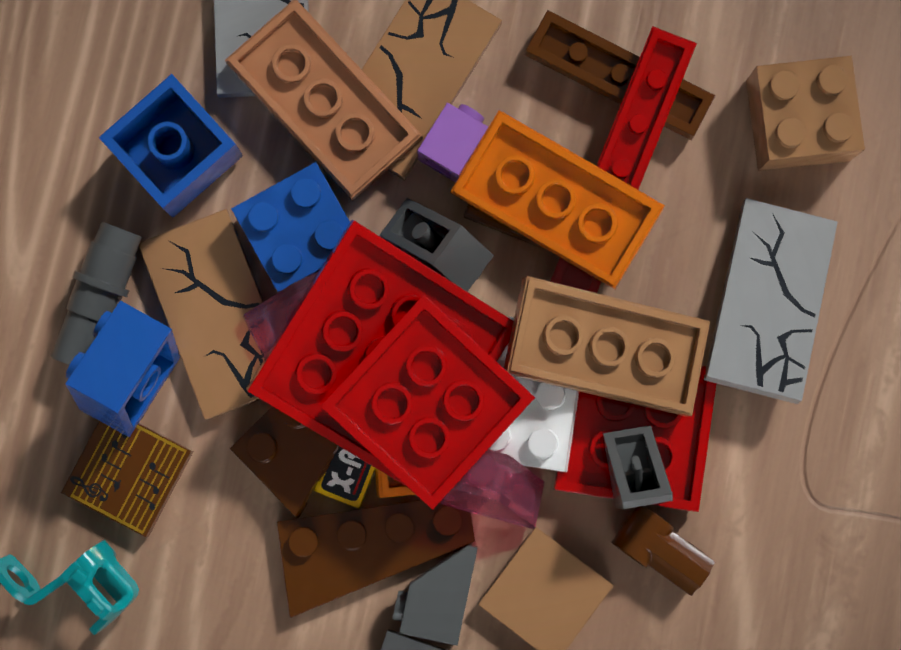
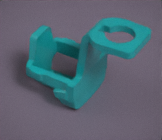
[0,540,139,635]

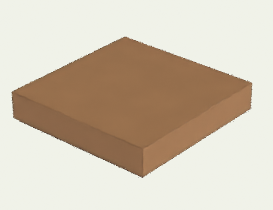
[478,526,614,650]

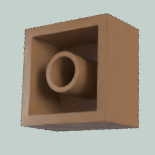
[746,55,865,171]

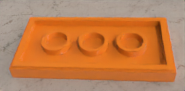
[450,110,665,290]

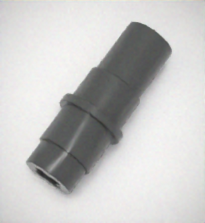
[51,222,142,365]

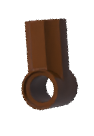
[611,506,715,596]

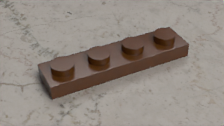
[525,10,716,140]

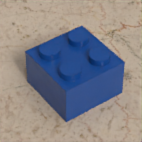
[99,74,243,218]
[231,162,350,299]
[65,300,180,437]

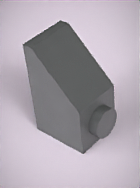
[380,198,494,292]
[393,544,478,646]

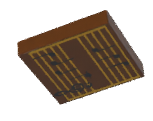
[61,421,194,537]

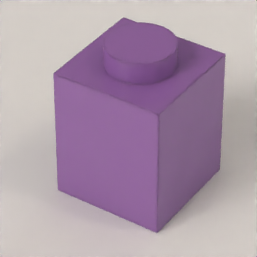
[417,102,488,183]

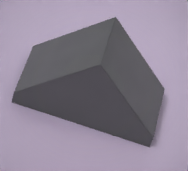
[603,425,673,509]

